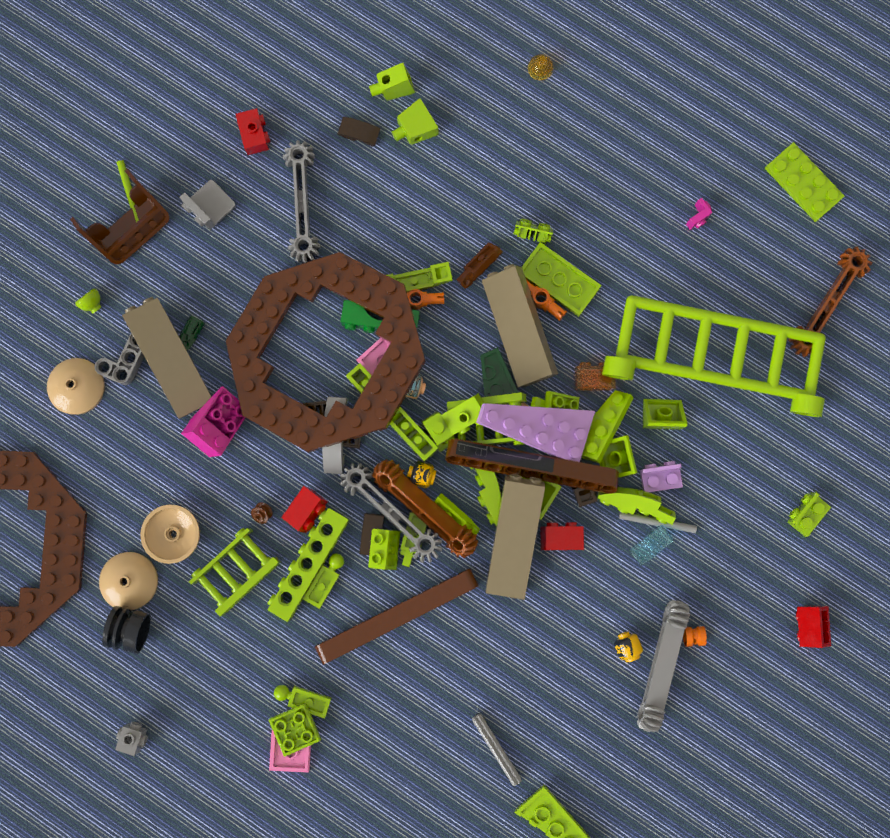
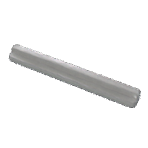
[472,713,522,786]

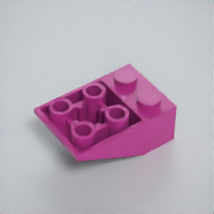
[181,386,246,457]

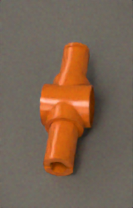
[526,280,567,321]
[407,289,444,310]

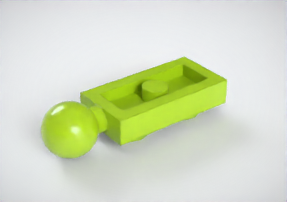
[303,554,344,609]
[274,685,332,718]

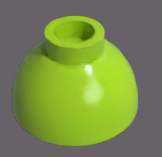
[75,288,101,314]

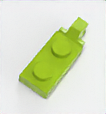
[434,493,480,535]
[400,512,427,567]

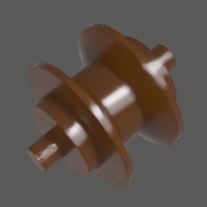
[251,502,273,524]

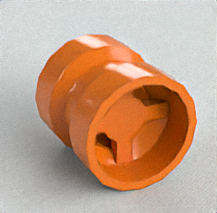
[683,626,707,647]

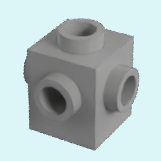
[115,722,148,756]

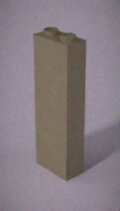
[482,264,558,387]
[122,297,212,419]
[486,474,545,600]

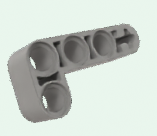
[94,333,144,385]

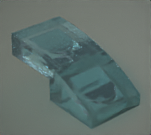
[629,525,674,566]

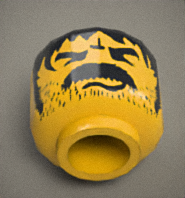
[407,461,437,488]
[614,631,643,663]

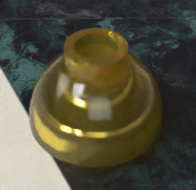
[528,54,553,80]

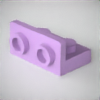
[640,461,683,492]

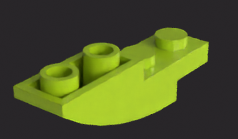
[470,467,501,526]
[598,487,676,525]

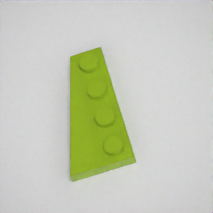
[581,390,634,464]
[514,785,591,838]

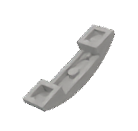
[322,397,347,474]

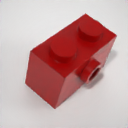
[235,108,271,155]
[281,486,328,533]
[540,522,584,550]
[796,606,831,648]

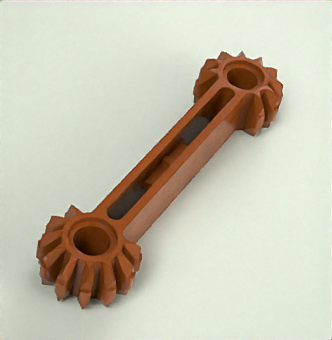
[789,247,873,357]
[372,459,479,558]

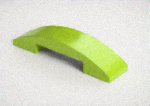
[387,262,453,292]

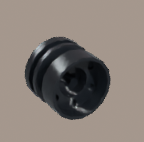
[102,606,151,654]

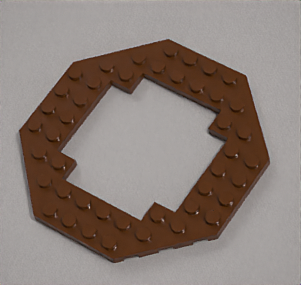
[226,252,426,453]
[0,451,87,647]

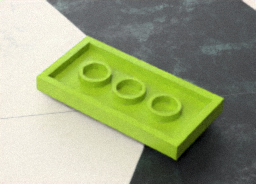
[764,142,845,222]
[522,242,602,317]

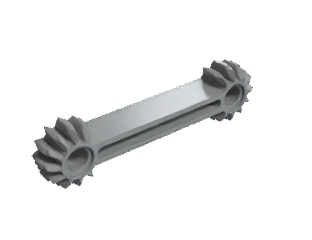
[283,140,320,263]
[340,463,442,563]
[637,600,690,732]

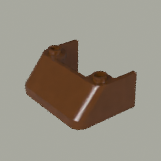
[70,169,169,264]

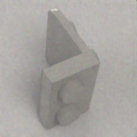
[179,180,236,230]

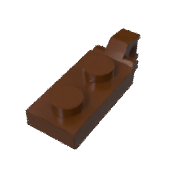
[456,242,503,289]

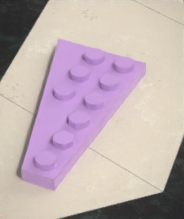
[476,403,595,462]

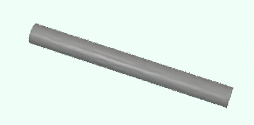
[619,512,697,533]

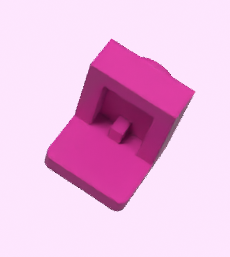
[686,198,713,230]

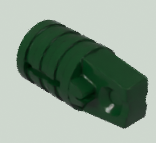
[179,315,206,351]

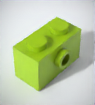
[441,393,484,435]

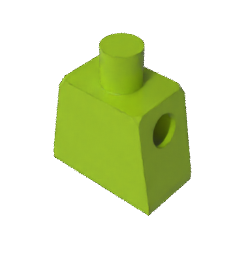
[369,63,415,100]
[392,98,439,145]
[421,412,455,452]

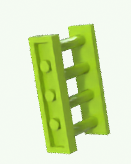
[447,392,527,446]
[189,528,281,617]

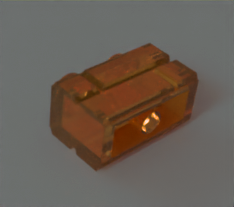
[575,362,616,391]

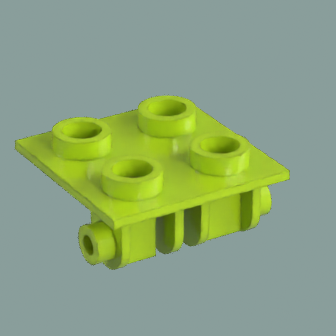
[513,219,553,244]

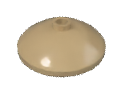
[47,358,105,415]
[141,505,200,564]
[99,552,158,610]

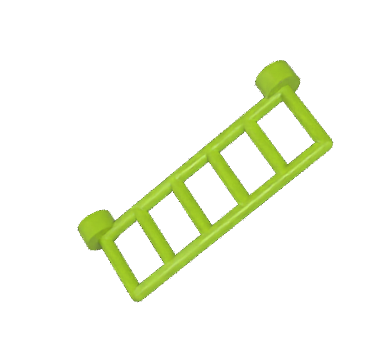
[602,295,826,417]

